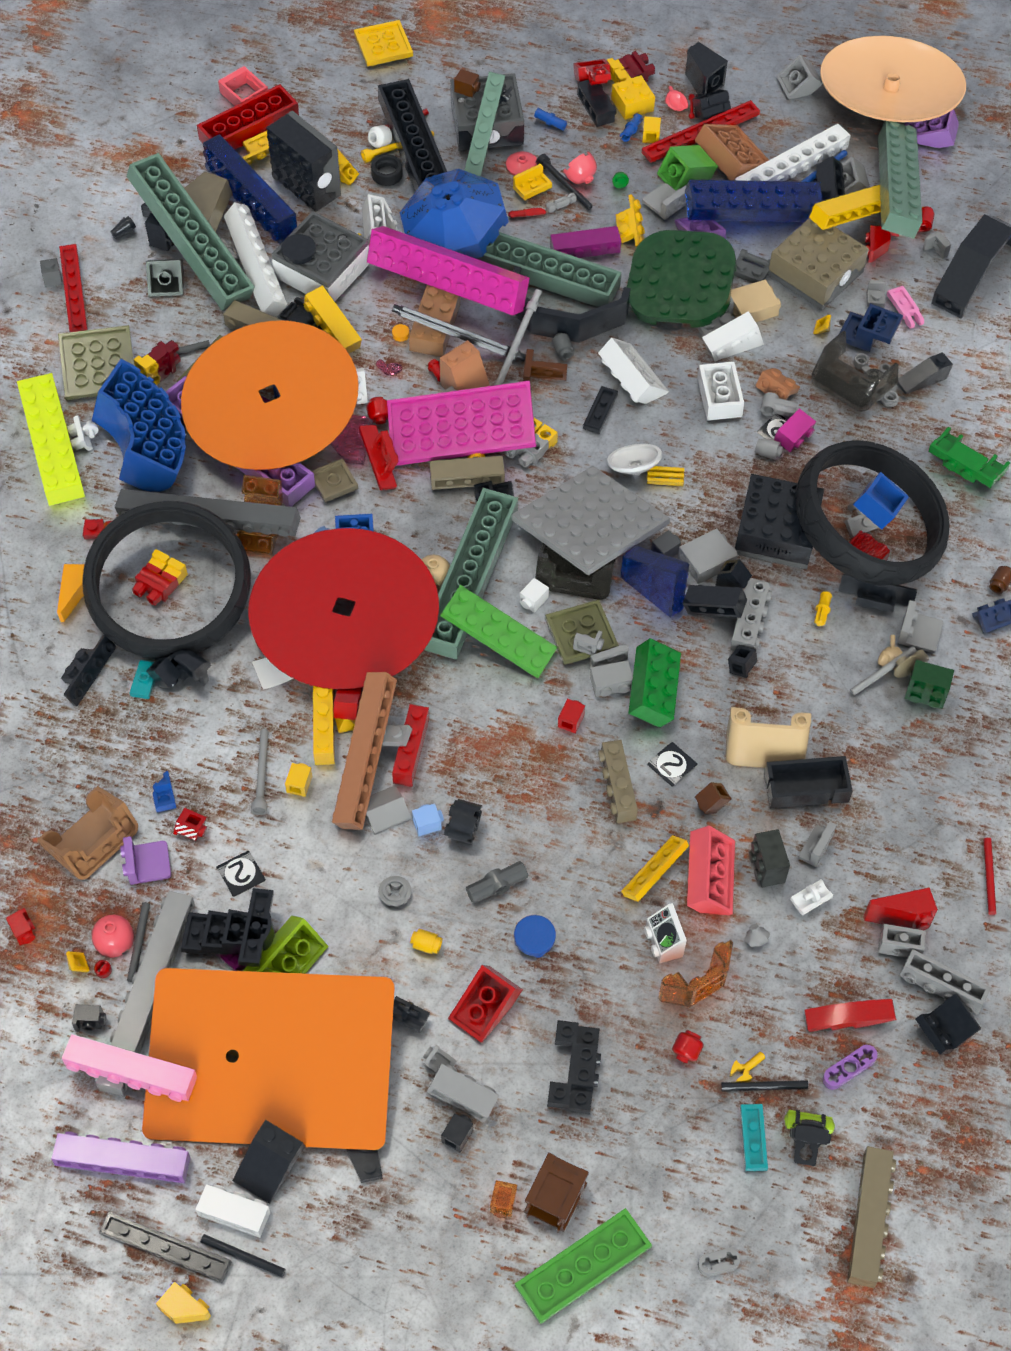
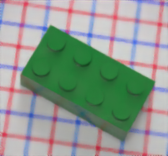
[628,638,681,728]

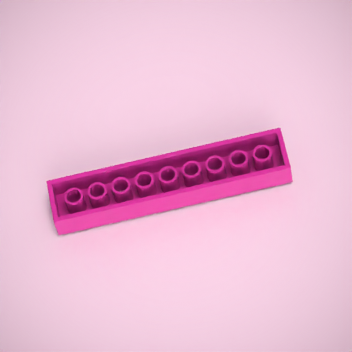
[367,226,530,315]

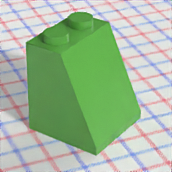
[657,145,718,190]

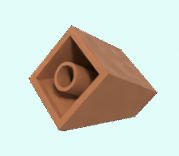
[440,340,490,391]

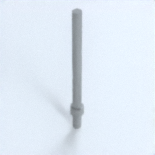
[495,289,542,385]

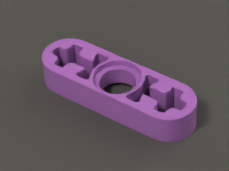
[823,1045,877,1090]

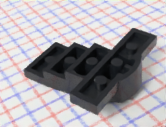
[181,888,275,968]

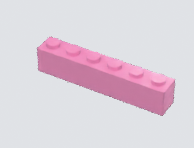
[62,1035,197,1102]

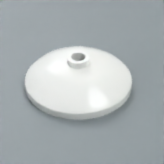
[607,444,662,475]

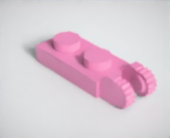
[886,286,924,329]

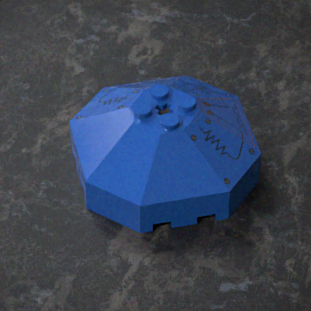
[399,169,509,259]

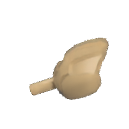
[877,635,903,670]

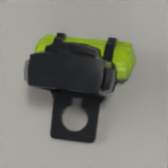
[784,1110,835,1166]

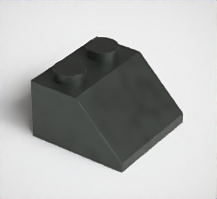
[146,259,184,297]

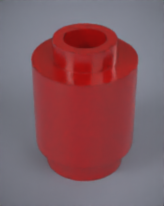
[919,206,935,232]

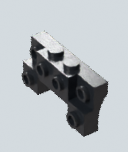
[547,1020,601,1115]

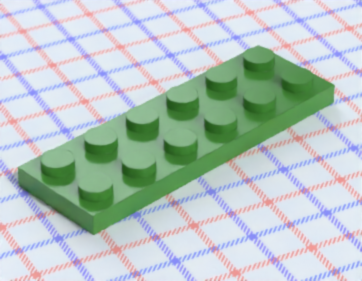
[440,585,557,678]
[515,1208,652,1324]

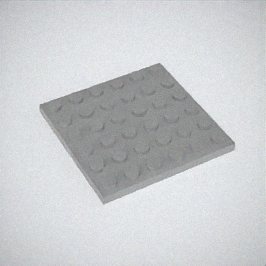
[512,466,670,575]

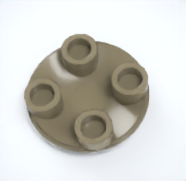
[894,650,929,678]

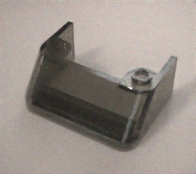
[812,330,899,412]

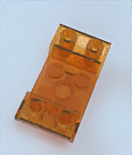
[237,475,283,555]
[658,940,733,1008]

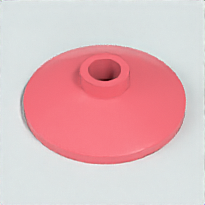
[506,151,537,175]

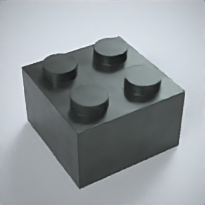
[749,829,790,888]

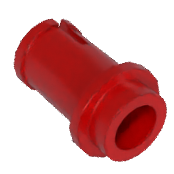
[428,359,440,382]

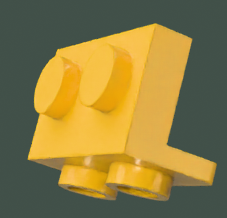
[513,164,552,201]

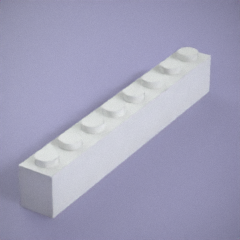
[224,202,287,317]

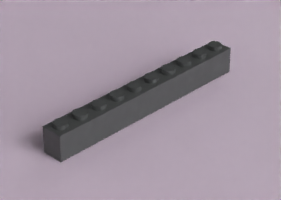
[114,489,301,537]

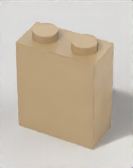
[730,279,781,322]

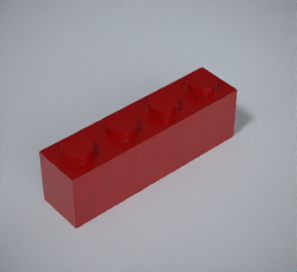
[392,704,429,787]

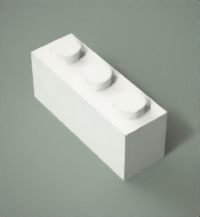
[196,1184,270,1238]

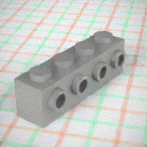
[730,578,772,651]
[900,949,991,1015]

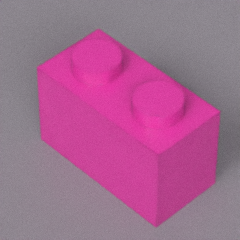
[774,408,816,453]

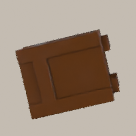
[524,1152,589,1233]

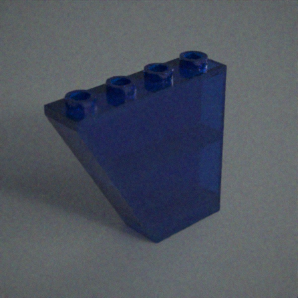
[621,545,690,618]

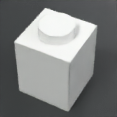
[520,578,549,613]

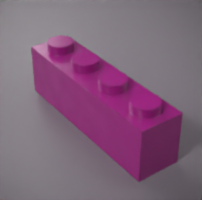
[550,226,621,258]

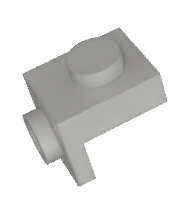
[923,232,951,259]
[423,1045,457,1073]

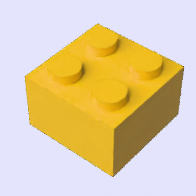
[611,75,655,120]

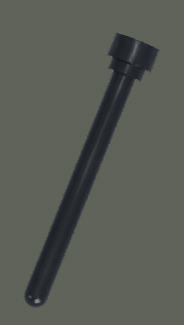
[536,154,592,210]

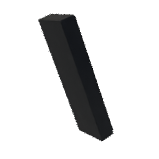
[583,386,618,434]

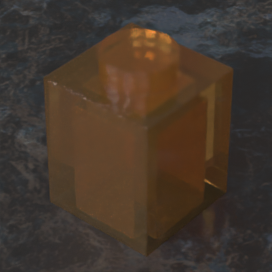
[490,1180,518,1218]

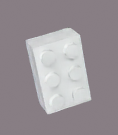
[697,362,744,420]

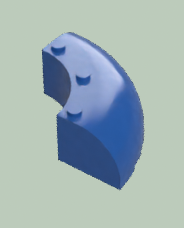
[92,359,186,492]

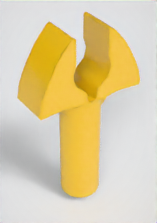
[730,1052,765,1082]

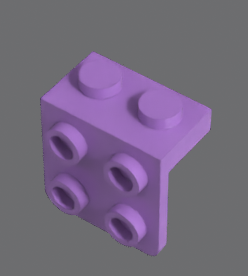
[120,836,171,885]

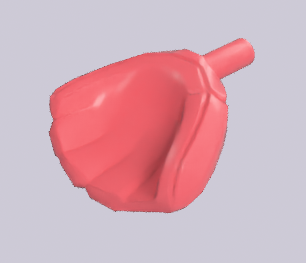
[665,86,689,111]

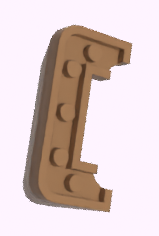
[37,786,138,880]

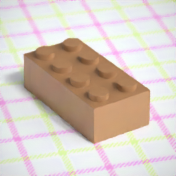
[409,285,461,357]

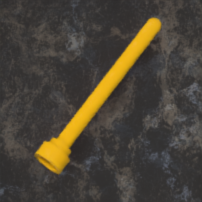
[361,131,434,163]

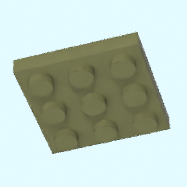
[545,599,619,665]

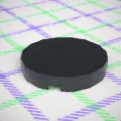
[281,234,316,264]

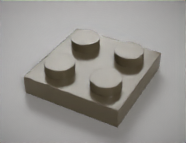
[311,459,358,503]

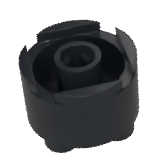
[444,799,483,845]

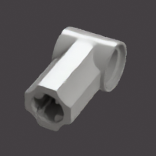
[760,392,798,417]

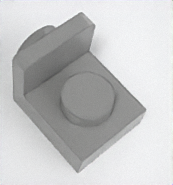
[867,280,886,308]
[573,631,604,655]

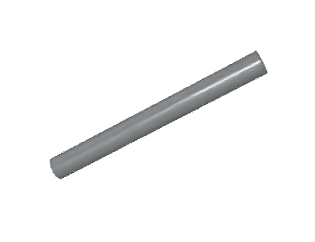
[850,646,917,696]

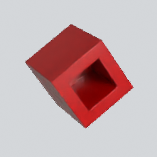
[558,698,586,734]

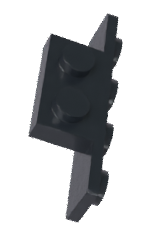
[839,573,917,612]
[61,635,116,706]

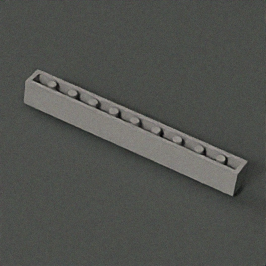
[95,891,195,1097]

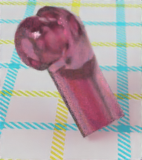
[376,359,402,376]

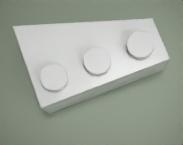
[362,194,399,244]
[702,311,764,361]

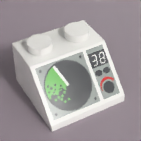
[644,903,687,964]

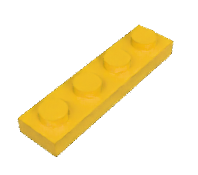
[621,835,689,902]

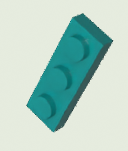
[740,1104,768,1171]

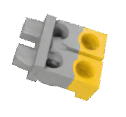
[505,418,558,468]

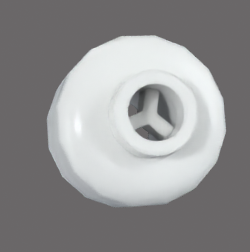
[368,125,392,148]

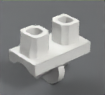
[67,415,98,451]
[790,879,833,915]

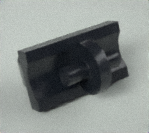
[393,996,430,1033]

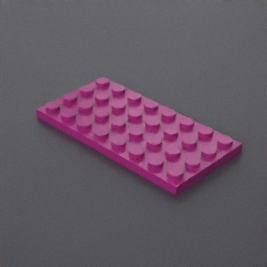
[387,381,536,466]

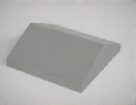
[366,785,411,835]

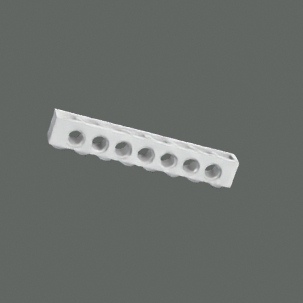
[733,124,851,199]

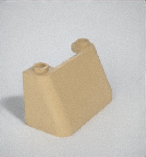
[725,707,811,768]

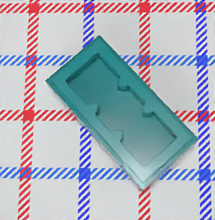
[129,660,155,699]

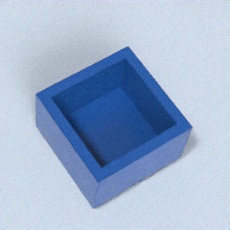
[853,472,909,530]

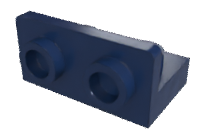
[972,598,1011,633]

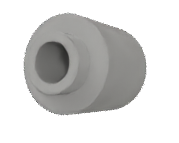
[755,438,783,460]

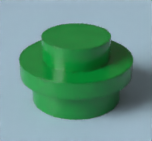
[612,172,629,188]

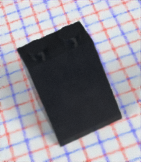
[685,41,728,95]

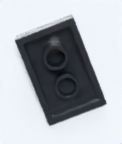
[232,1120,306,1204]

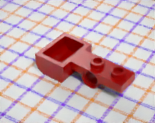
[573,59,611,85]

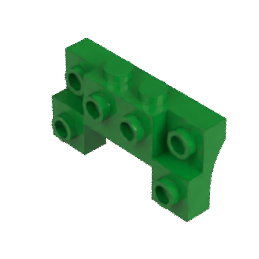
[928,427,1010,488]

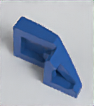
[152,771,176,813]

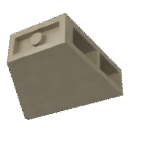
[184,171,232,232]

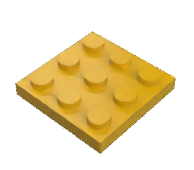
[354,20,413,67]

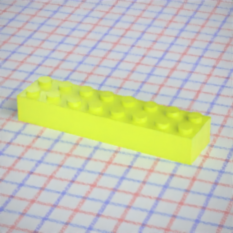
[17,373,85,506]

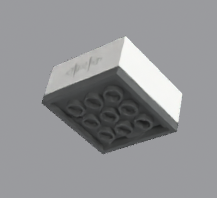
[271,211,370,302]

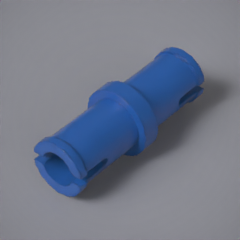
[534,108,567,131]
[620,113,643,142]

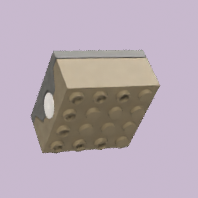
[768,218,869,310]

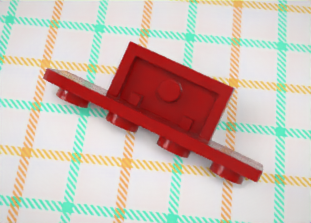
[359,425,399,490]

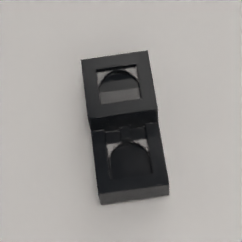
[474,481,514,501]

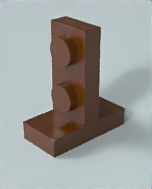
[523,349,568,383]

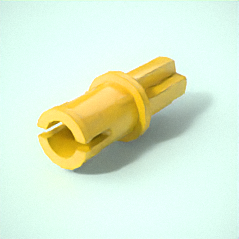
[814,591,832,626]

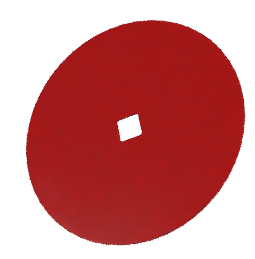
[248,528,439,689]

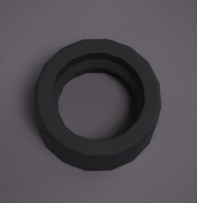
[371,154,403,186]

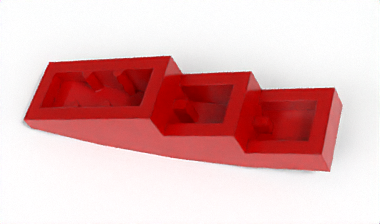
[805,999,897,1032]

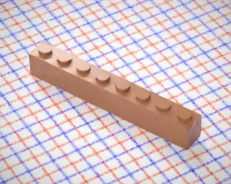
[332,672,397,830]

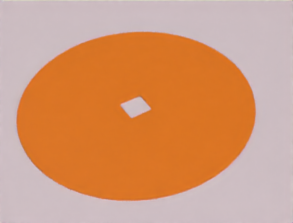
[181,321,359,470]

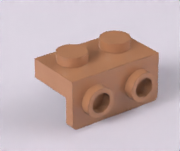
[756,368,800,400]

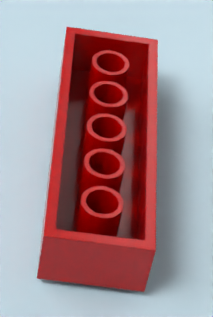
[197,84,299,159]

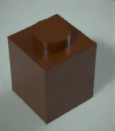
[454,69,481,98]
[695,782,732,814]

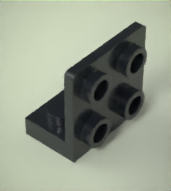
[915,994,981,1055]

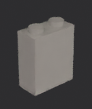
[678,528,738,584]

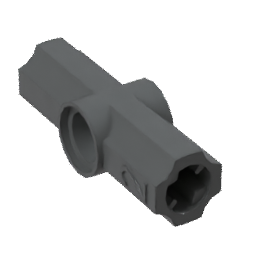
[466,861,528,904]

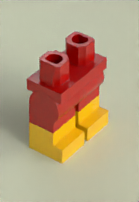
[132,549,188,606]

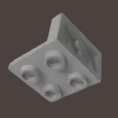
[642,183,690,220]
[898,600,943,653]

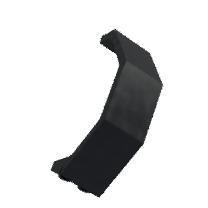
[931,214,1011,319]
[513,266,631,343]

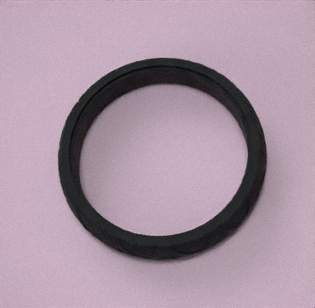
[796,440,950,586]
[82,501,251,659]

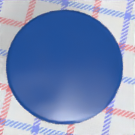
[514,915,556,958]

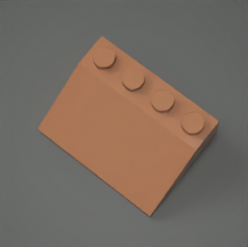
[695,124,769,183]

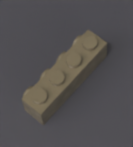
[429,456,505,490]
[598,740,638,823]

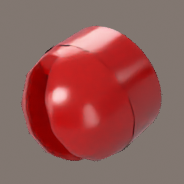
[94,960,112,978]

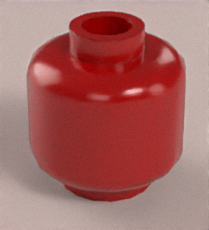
[366,397,388,425]
[672,1030,704,1064]

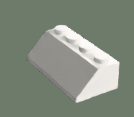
[598,337,669,404]

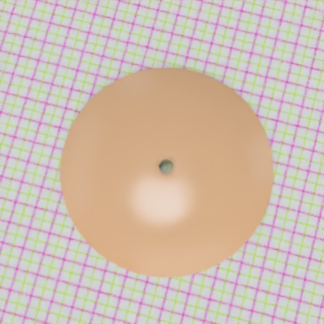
[820,36,966,122]

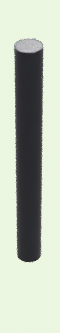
[721,1080,808,1091]
[200,1234,286,1277]

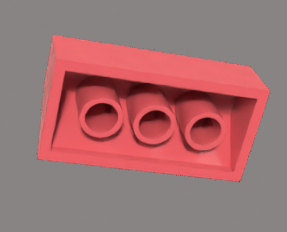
[687,825,735,915]

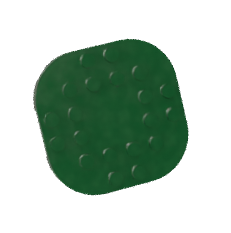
[627,230,737,328]

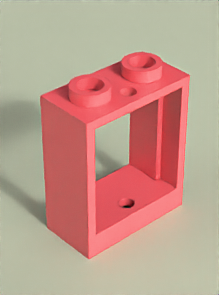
[218,66,268,106]

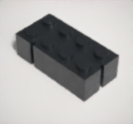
[764,756,853,809]

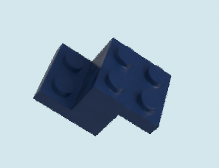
[837,304,903,352]

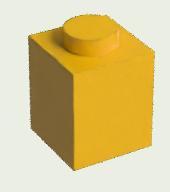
[642,117,661,143]
[285,763,313,797]

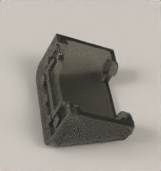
[535,542,617,600]

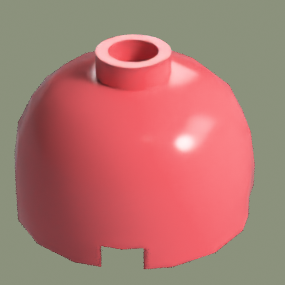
[563,152,597,184]
[92,914,134,958]

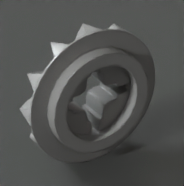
[378,876,411,908]

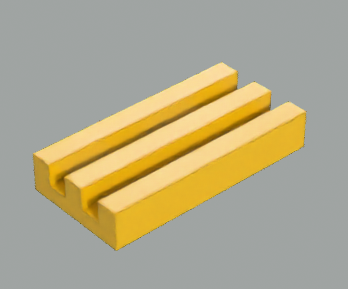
[647,466,684,486]

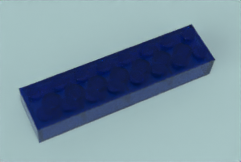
[203,134,297,244]
[685,180,823,222]

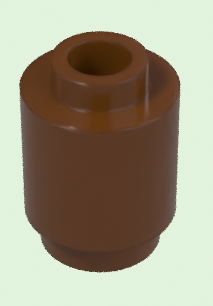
[989,566,1011,594]

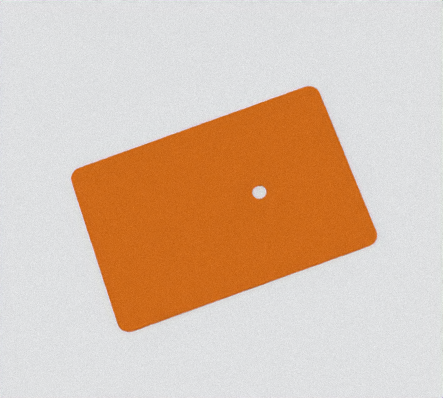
[142,968,395,1150]

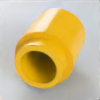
[410,928,443,954]

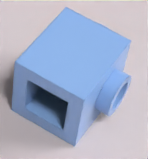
[412,804,444,837]

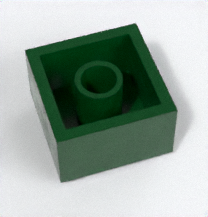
[904,660,954,709]

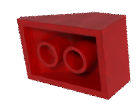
[863,887,938,931]
[448,965,523,1043]

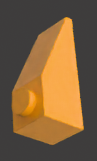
[57,564,85,622]

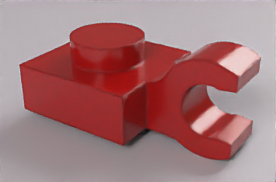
[83,519,111,539]

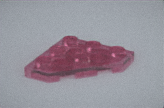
[330,415,374,465]

